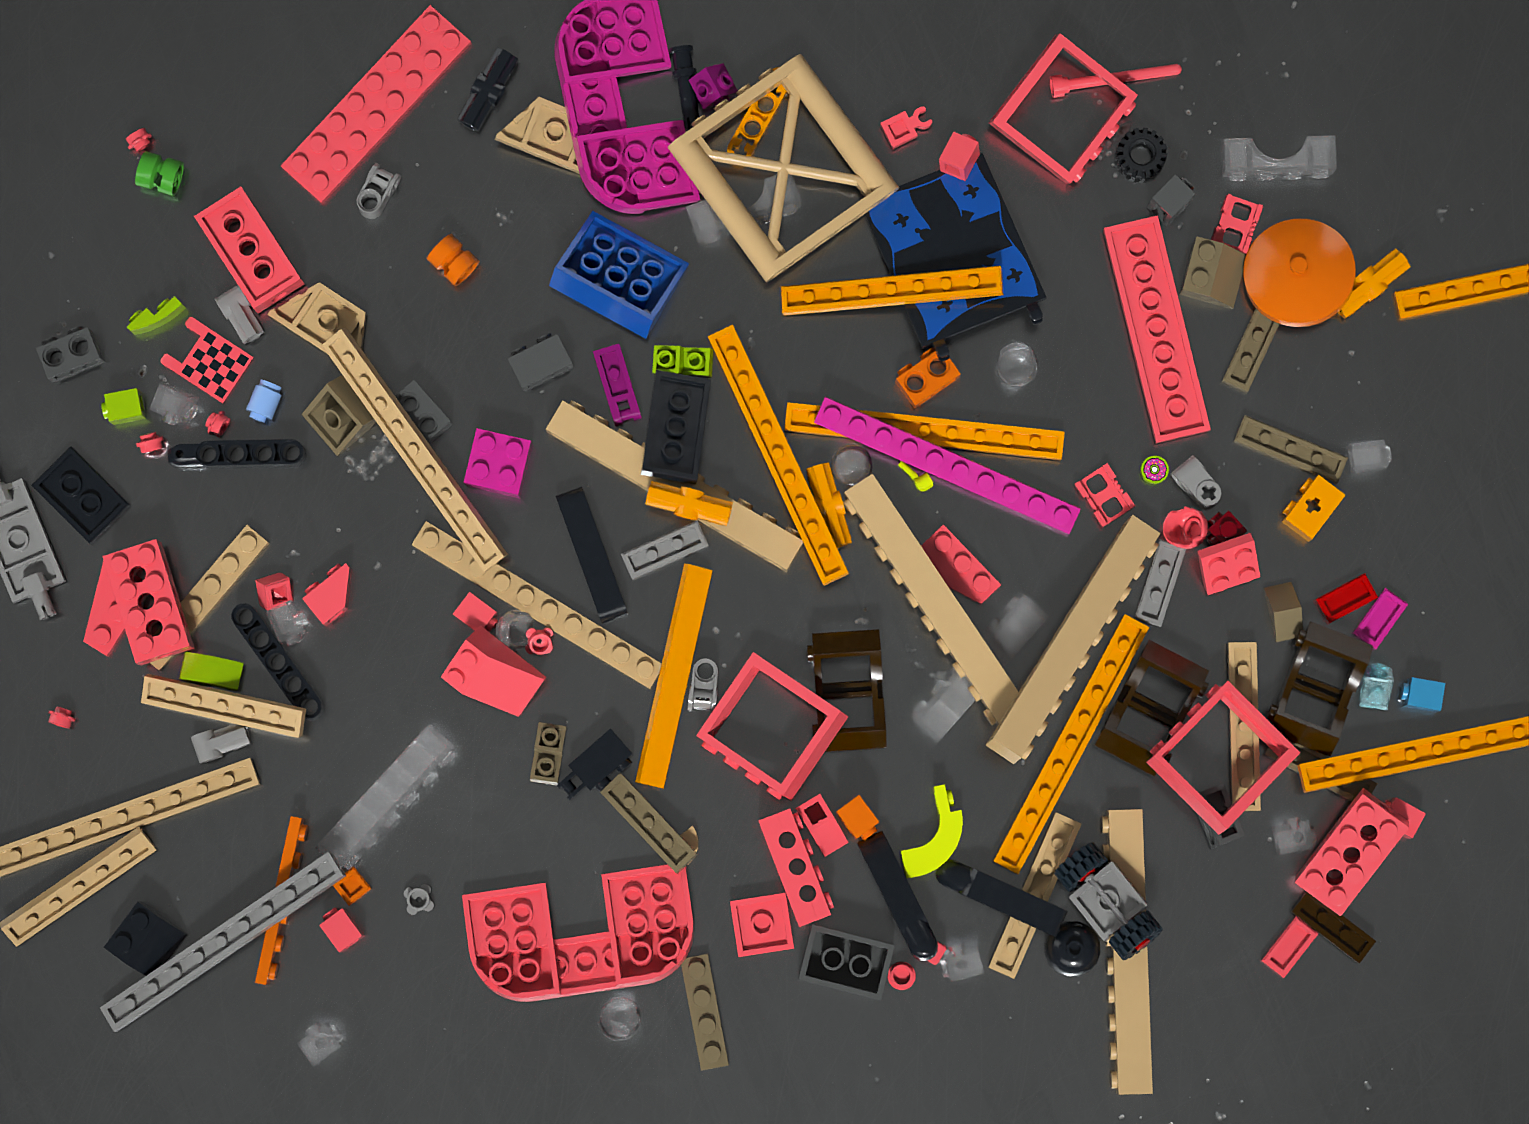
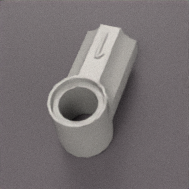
[215,285,264,344]
[191,724,251,764]

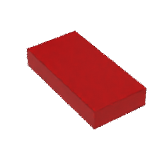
[1315,573,1378,624]

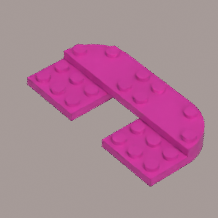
[554,0,700,214]

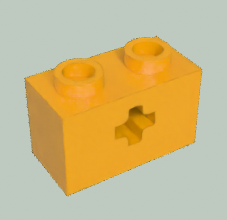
[1282,475,1345,542]

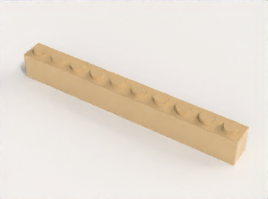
[546,400,804,572]
[843,474,1018,725]
[986,515,1160,764]
[1101,809,1153,1095]

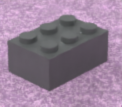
[798,924,895,1000]

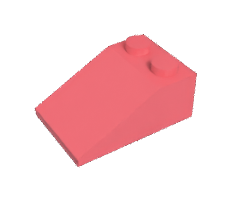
[441,625,546,717]

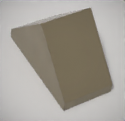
[1263,582,1303,642]

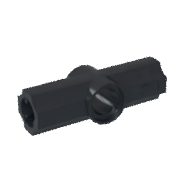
[457,47,519,132]

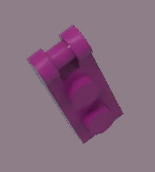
[593,344,642,426]

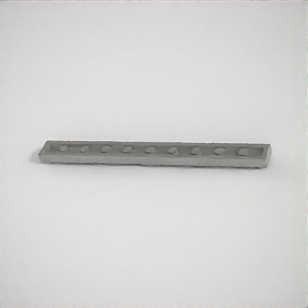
[100,852,346,1032]

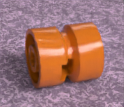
[427,234,480,286]

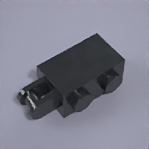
[557,728,633,801]

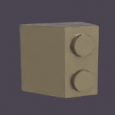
[1179,236,1246,309]
[302,375,376,456]

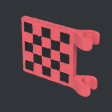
[160,317,254,403]

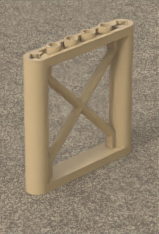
[668,54,900,282]

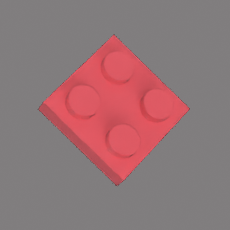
[1197,533,1260,595]
[730,893,794,957]

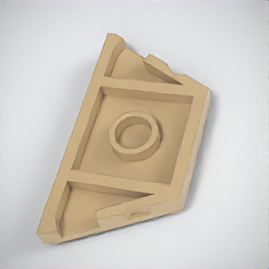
[494,97,580,174]
[267,282,367,355]

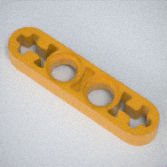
[727,67,787,166]

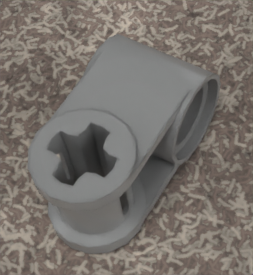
[357,163,401,219]
[1171,455,1221,509]
[688,658,718,713]

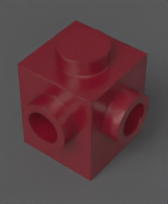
[1206,511,1247,546]

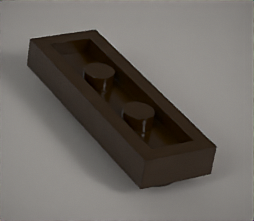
[1290,891,1376,964]

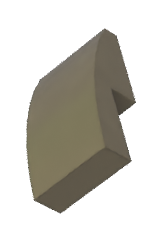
[530,722,567,785]

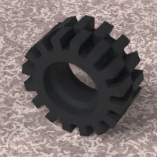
[1116,127,1167,181]

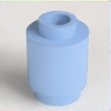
[246,379,282,423]

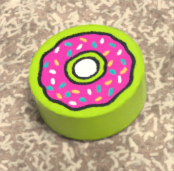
[1140,456,1169,484]

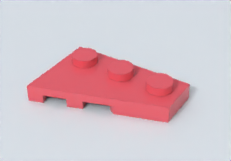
[921,524,1001,605]
[83,560,146,657]

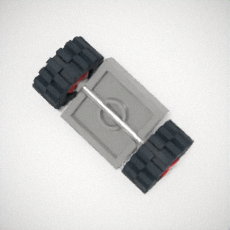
[1054,842,1163,960]

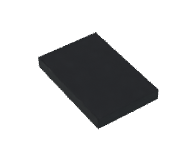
[31,446,131,544]

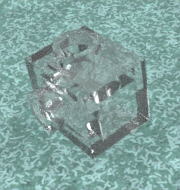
[150,384,199,426]
[265,600,309,646]
[1272,817,1317,855]
[940,943,984,982]
[297,1022,344,1066]

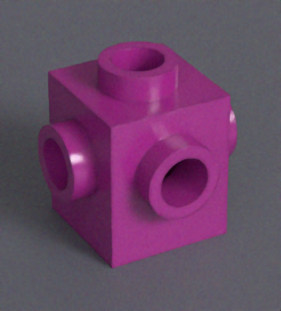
[689,63,738,109]

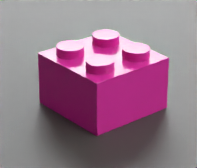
[464,428,533,498]

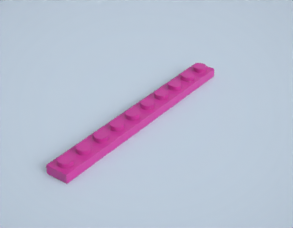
[814,396,1081,534]

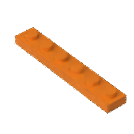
[255,816,308,985]

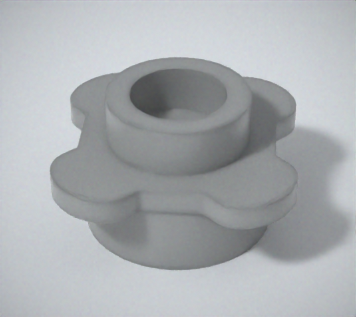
[404,884,434,915]

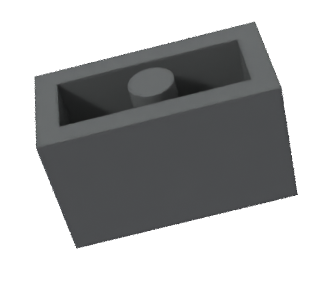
[508,333,574,392]

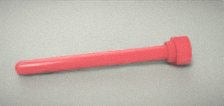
[1050,64,1182,98]

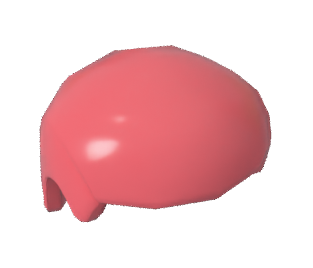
[1163,506,1208,549]

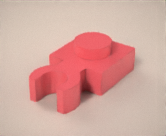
[880,106,933,149]

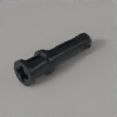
[669,45,699,131]

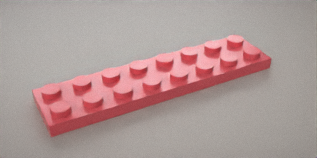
[281,5,472,204]
[1103,215,1211,444]

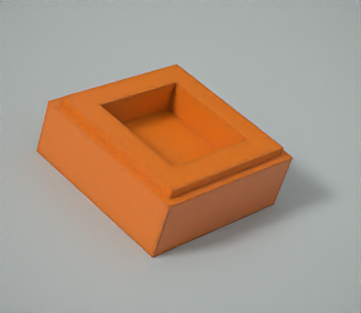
[333,867,372,906]

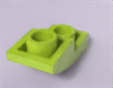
[127,296,186,335]
[652,345,713,377]
[179,652,243,691]

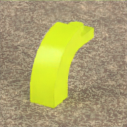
[900,784,963,879]

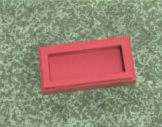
[1261,916,1318,978]

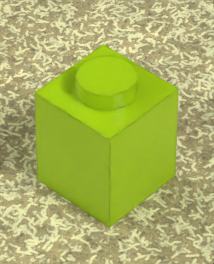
[101,388,146,425]

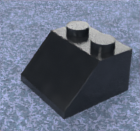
[104,901,187,976]

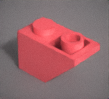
[302,563,352,626]
[796,794,849,857]

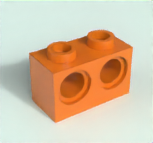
[895,347,961,409]
[836,795,879,840]

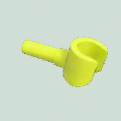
[898,461,933,492]

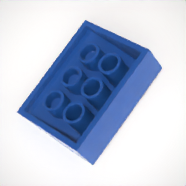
[549,211,689,339]

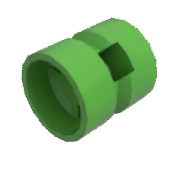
[135,151,184,196]

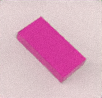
[1352,588,1408,650]

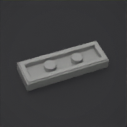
[621,521,709,580]
[1134,539,1186,628]

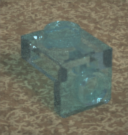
[1359,663,1394,710]

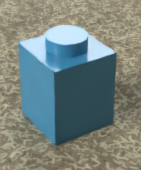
[1400,677,1446,712]

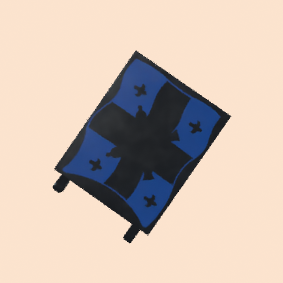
[865,153,1047,362]

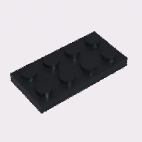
[641,370,711,485]

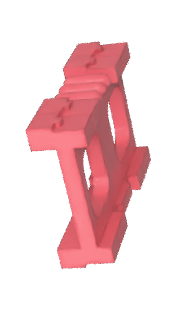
[1211,194,1263,255]
[1074,463,1135,528]

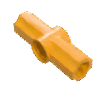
[1337,249,1411,319]
[806,462,852,548]
[645,481,733,526]

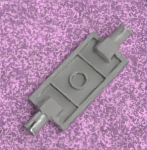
[0,478,66,620]

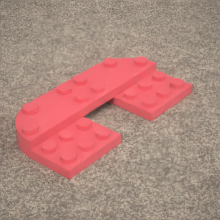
[462,864,694,1002]

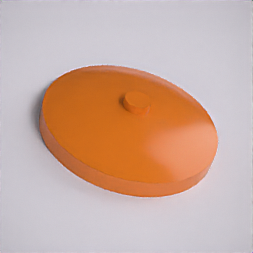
[1243,219,1356,327]

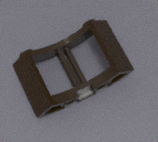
[1266,621,1373,757]
[807,629,887,752]
[1095,640,1209,777]

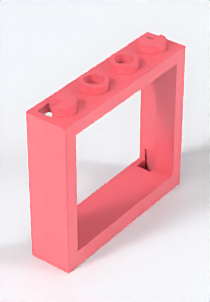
[988,33,1138,184]
[696,652,848,801]
[1146,681,1300,835]

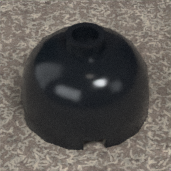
[1044,921,1101,977]

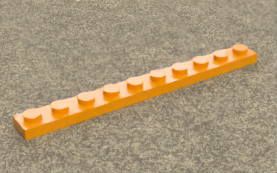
[708,325,849,586]
[784,402,1065,460]
[993,614,1149,875]
[1297,716,1529,793]

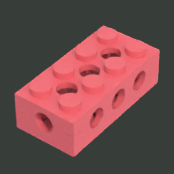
[194,187,304,314]
[102,539,194,665]
[1295,788,1409,916]
[759,809,834,927]

